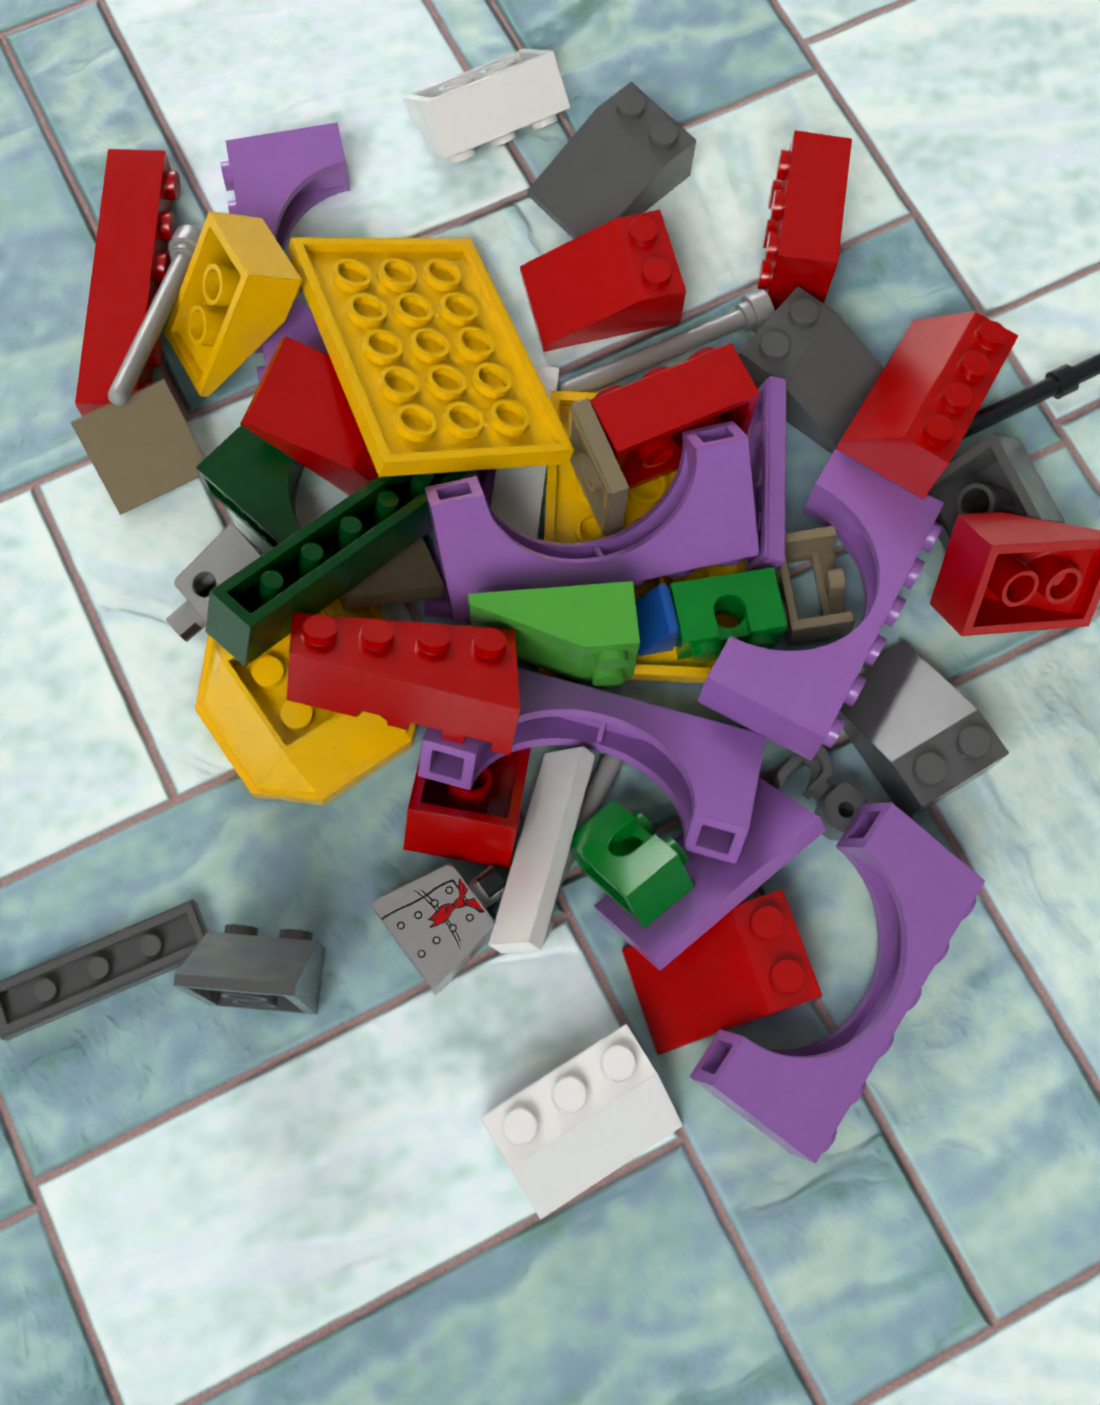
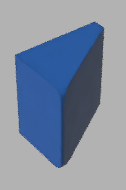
[635,584,680,656]

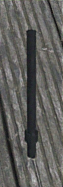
[962,353,1100,440]

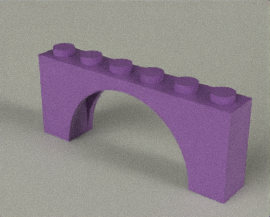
[697,449,944,761]
[689,802,985,1164]

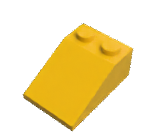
[164,211,302,397]

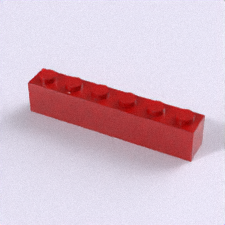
[75,149,181,416]

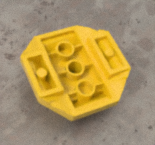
[195,598,418,805]

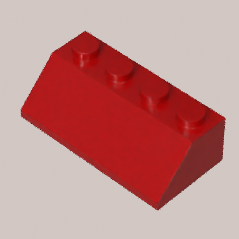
[835,311,1019,499]

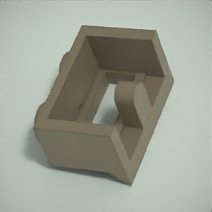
[775,525,854,645]

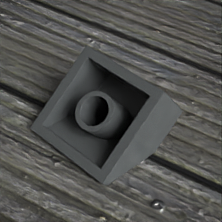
[928,433,1065,551]

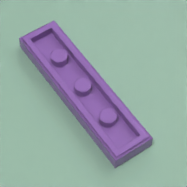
[745,376,786,572]

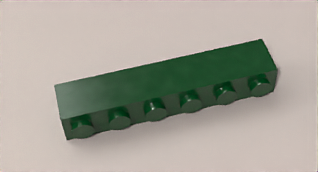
[205,470,476,666]

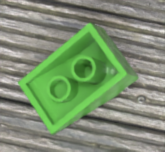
[468,581,640,687]

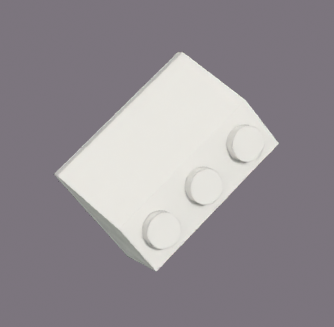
[402,48,570,163]
[480,1024,683,1220]

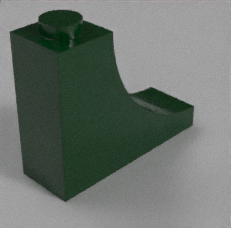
[196,425,305,548]

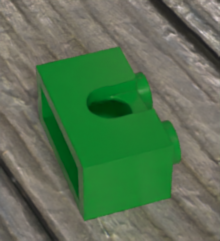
[669,567,787,663]
[570,799,694,929]

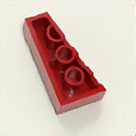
[287,613,520,755]

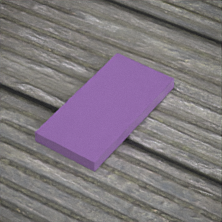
[594,777,826,971]

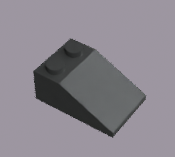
[528,81,696,239]
[739,286,884,454]
[838,641,1009,819]
[173,924,326,1015]

